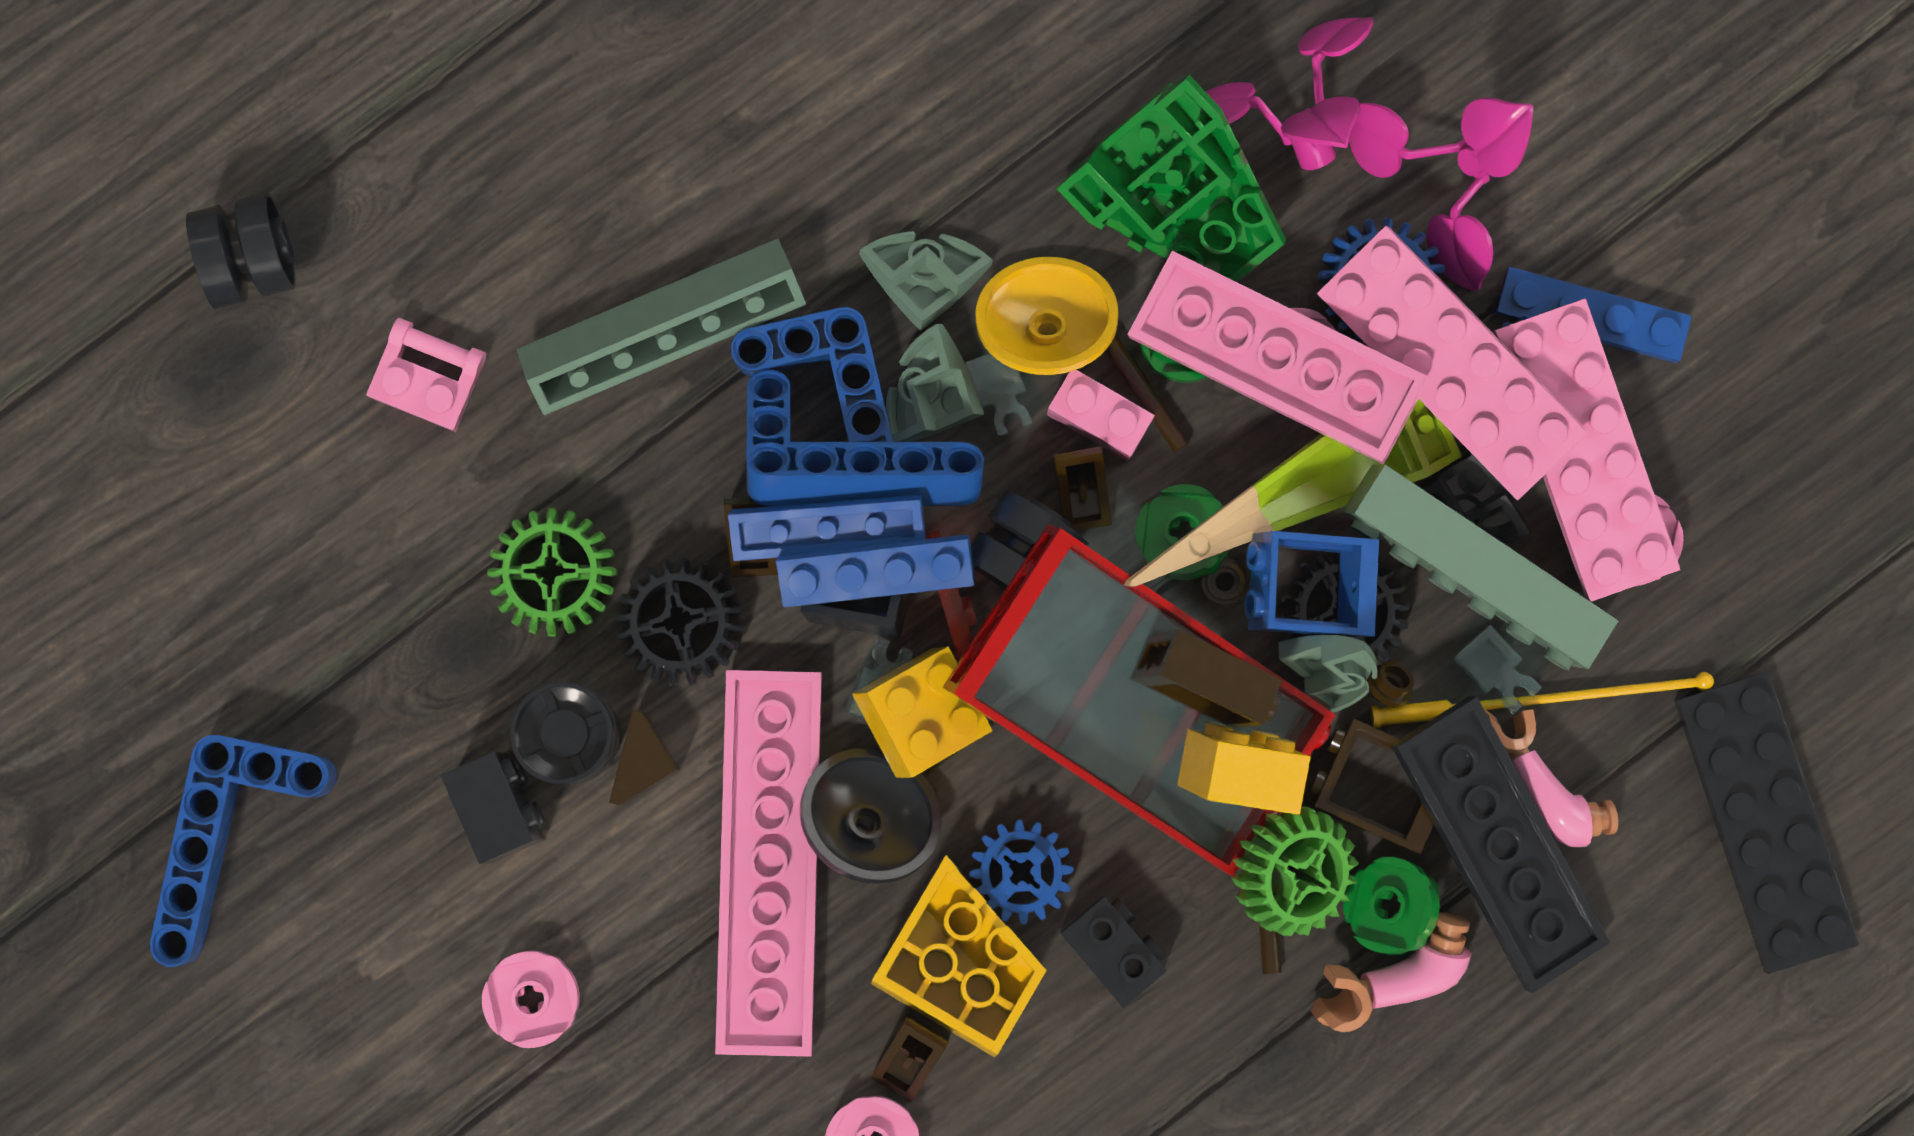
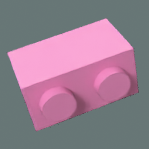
[1047,370,1155,462]

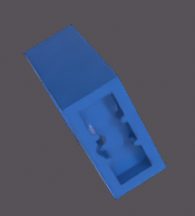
[1244,531,1379,638]

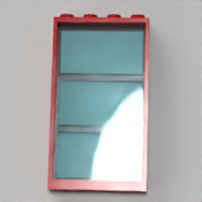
[942,524,1335,877]

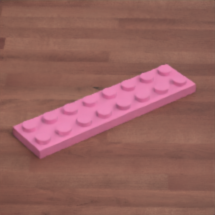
[715,670,822,1057]

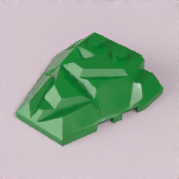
[1056,74,1286,282]

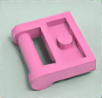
[366,318,487,432]

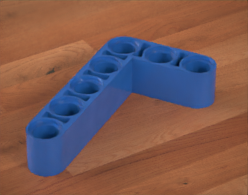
[731,307,893,442]
[746,369,984,506]
[150,735,337,967]

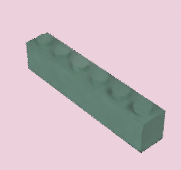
[516,239,806,415]
[1342,465,1618,671]

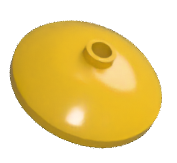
[976,257,1118,375]

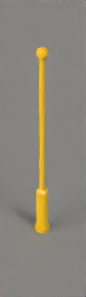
[1370,672,1714,729]

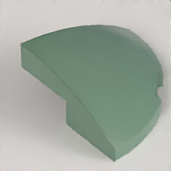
[859,231,993,331]
[885,324,984,442]
[1279,635,1377,713]

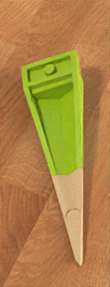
[1123,399,1462,587]

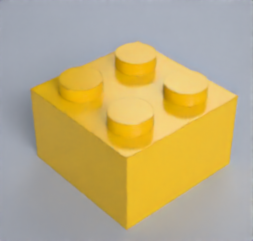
[852,646,993,778]
[1177,723,1311,815]

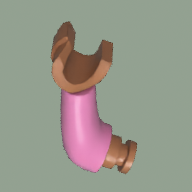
[1484,709,1618,847]
[1310,912,1472,1032]

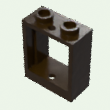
[1130,630,1282,728]
[1307,719,1434,854]

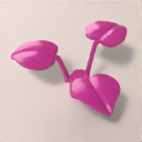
[1206,17,1374,170]
[1349,97,1533,291]

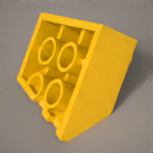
[871,855,1047,1057]

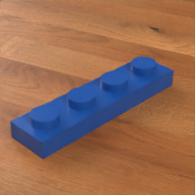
[1495,267,1692,364]
[728,494,926,561]
[776,534,976,607]

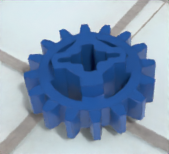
[970,820,1073,924]

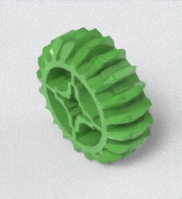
[487,508,617,637]
[1231,806,1359,936]

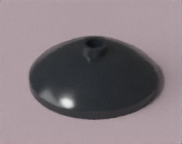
[800,748,942,884]

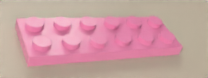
[1317,226,1590,500]
[1127,251,1429,465]
[1492,298,1680,602]

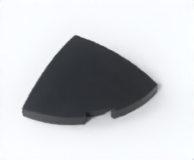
[1418,452,1530,544]

